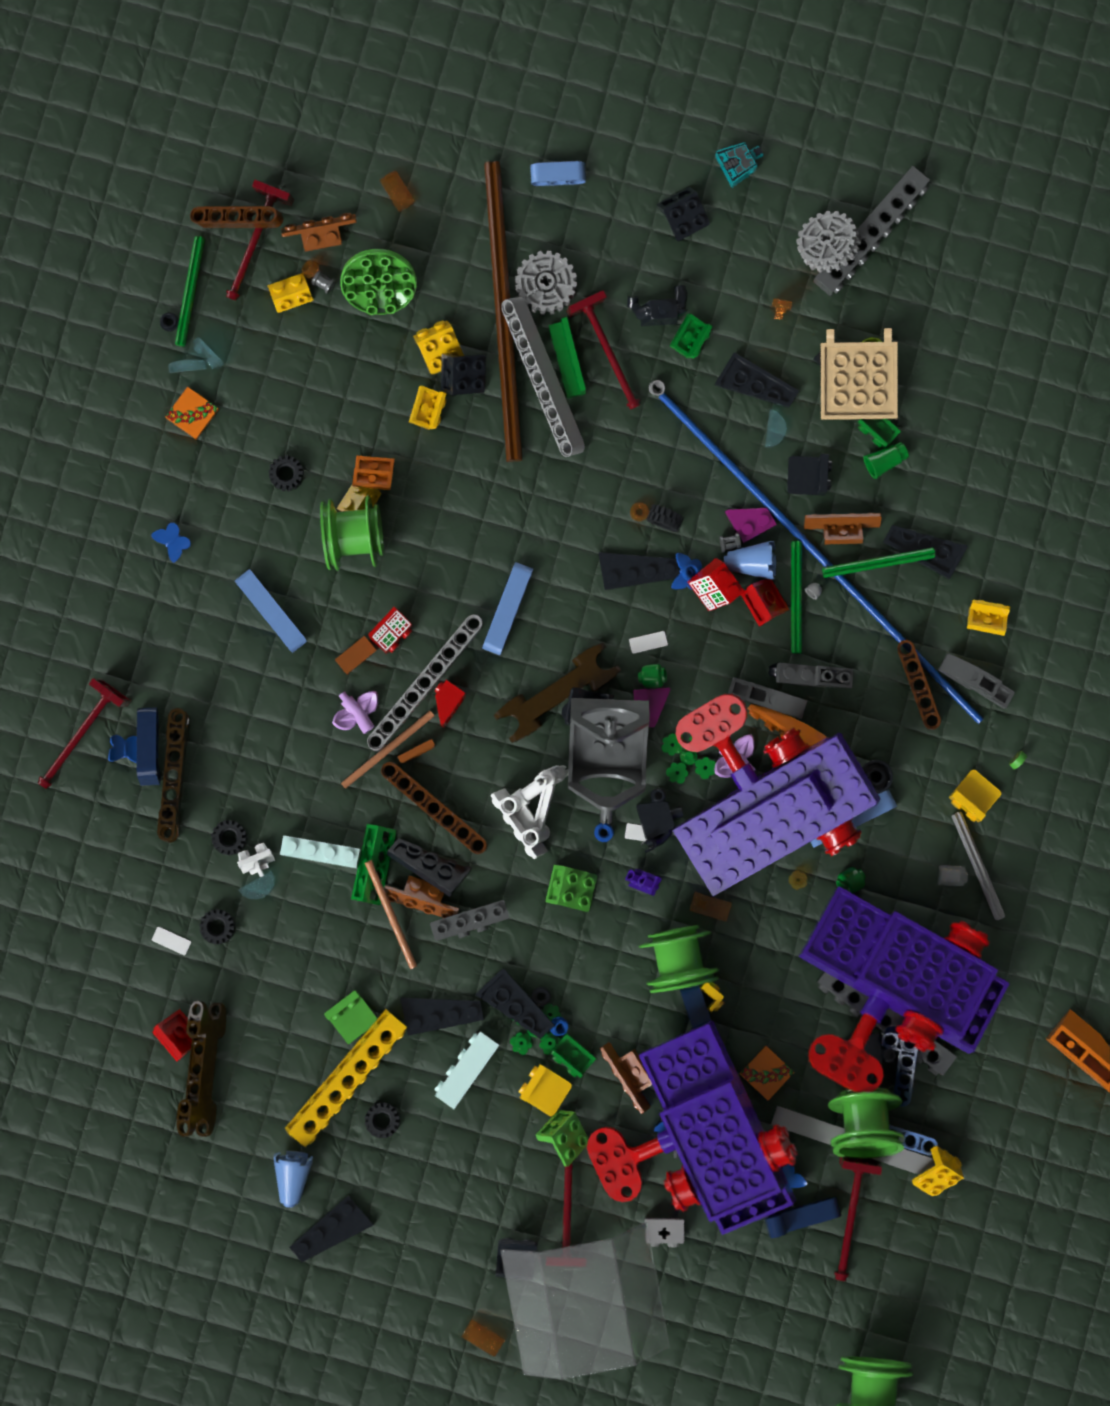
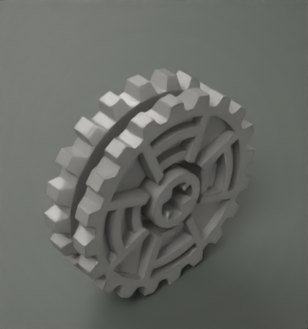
[796,211,861,273]
[515,251,577,315]

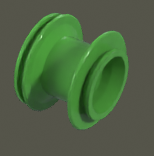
[320,494,384,571]
[639,925,719,993]
[828,1088,905,1159]
[835,1356,913,1406]

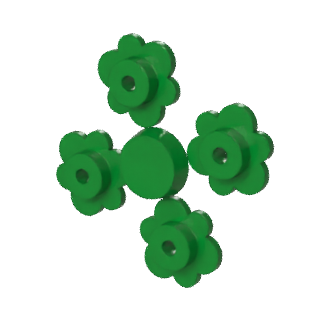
[661,733,716,784]
[510,1003,562,1055]

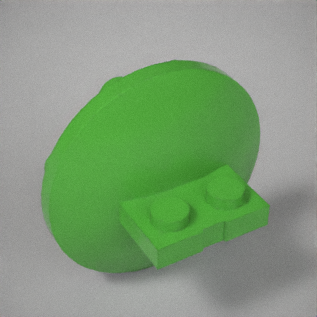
[340,249,417,315]

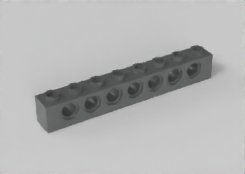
[813,166,930,297]
[816,972,957,1076]

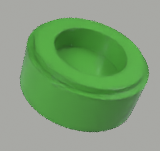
[1009,751,1027,769]

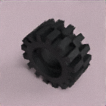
[269,455,304,492]
[646,505,684,532]
[211,820,247,855]
[199,909,235,944]
[365,1102,400,1138]

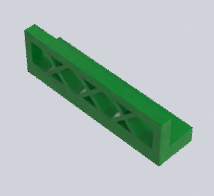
[548,317,586,399]
[351,824,396,905]

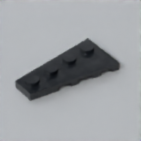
[714,352,799,408]
[882,525,968,580]
[598,552,679,591]
[387,838,472,897]
[475,968,555,1039]
[400,998,484,1036]
[289,1195,374,1262]

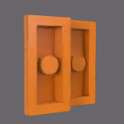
[352,456,395,490]

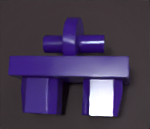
[625,869,662,896]

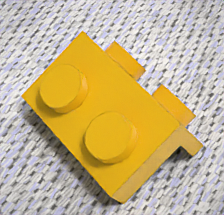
[267,273,313,313]
[409,386,446,430]
[336,485,381,512]
[967,600,1010,636]
[700,982,724,1012]

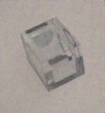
[938,865,968,887]

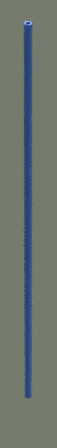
[659,393,984,724]

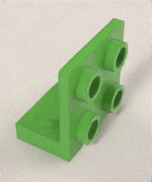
[545,865,597,912]
[324,990,378,1044]
[536,1110,589,1167]

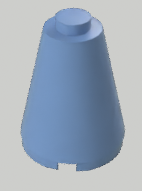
[724,541,776,579]
[274,1151,313,1207]

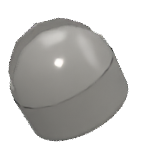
[649,380,665,396]
[805,583,822,600]

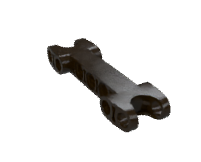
[493,643,621,743]
[157,708,190,843]
[177,1001,226,1137]

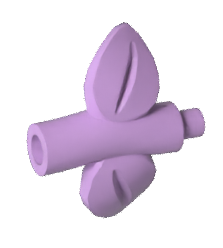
[332,691,378,734]
[714,734,756,778]

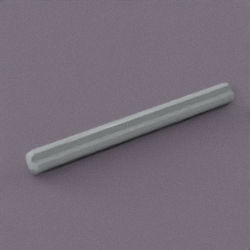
[952,812,1005,920]

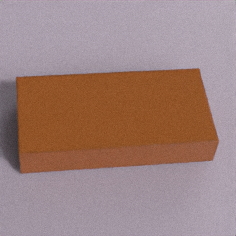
[335,636,377,675]
[398,739,435,764]

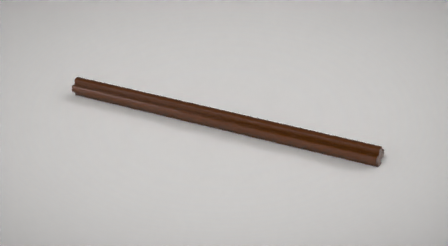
[484,161,522,462]

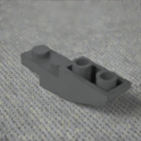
[938,654,1015,709]
[776,663,853,688]
[728,677,808,719]

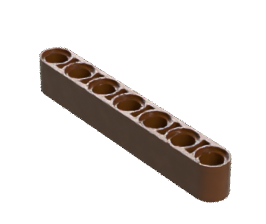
[381,762,487,855]

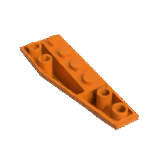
[747,704,827,750]
[1046,1009,1110,1093]

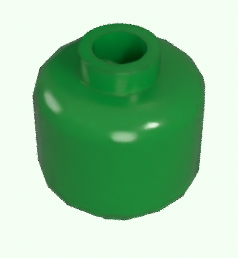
[638,664,667,690]
[836,867,866,894]

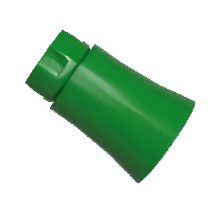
[863,442,909,479]

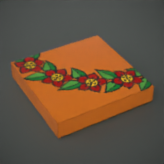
[165,387,219,440]
[739,1046,794,1101]

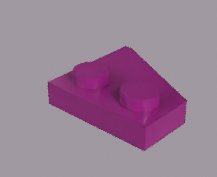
[725,508,777,544]
[633,688,670,728]

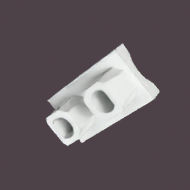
[237,843,275,877]

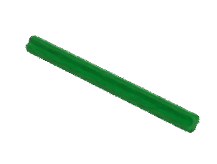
[175,236,205,347]
[791,541,802,654]
[822,548,935,578]

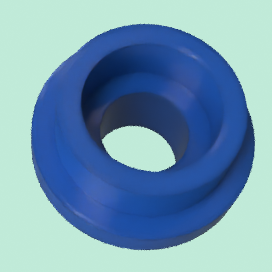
[594,823,614,842]
[550,1017,568,1036]

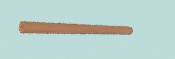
[341,710,434,789]
[365,860,417,969]

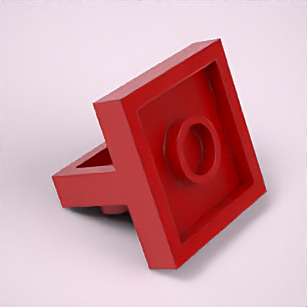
[741,579,789,627]
[152,1009,192,1062]

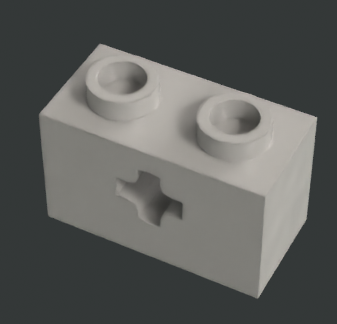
[644,1218,684,1247]

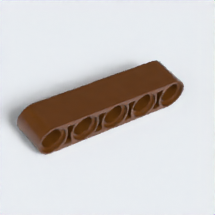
[190,206,284,228]
[897,640,941,730]

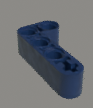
[137,707,161,786]
[679,985,711,1029]
[881,1026,919,1106]
[764,1197,842,1238]

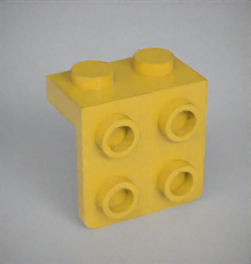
[413,320,464,374]
[948,770,1001,822]
[519,1064,572,1116]
[912,1145,964,1196]

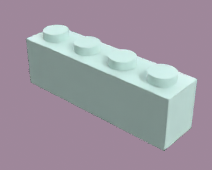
[280,835,361,869]
[435,1031,499,1109]

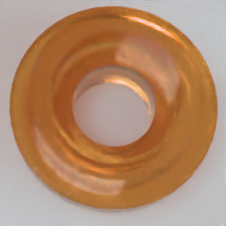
[302,260,319,278]
[630,502,649,522]

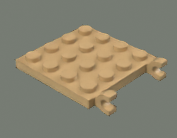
[821,328,898,420]

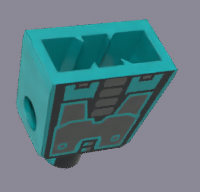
[715,143,763,187]

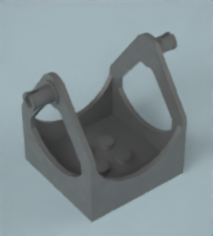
[568,698,649,824]

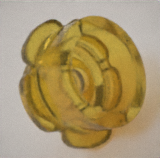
[788,871,807,890]

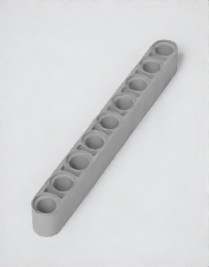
[501,297,585,457]
[367,614,483,751]
[771,1106,935,1175]

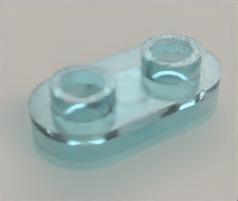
[193,337,224,369]

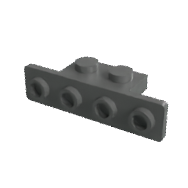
[430,900,509,941]

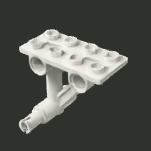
[491,765,568,859]

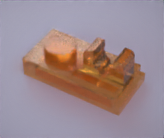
[380,171,415,212]
[771,299,792,320]
[689,892,732,922]
[461,1319,505,1357]

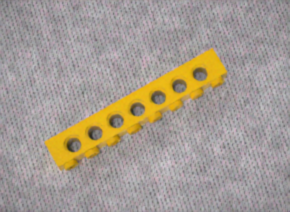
[285,1009,407,1147]

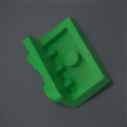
[669,314,713,358]
[857,419,901,448]
[551,1033,596,1078]

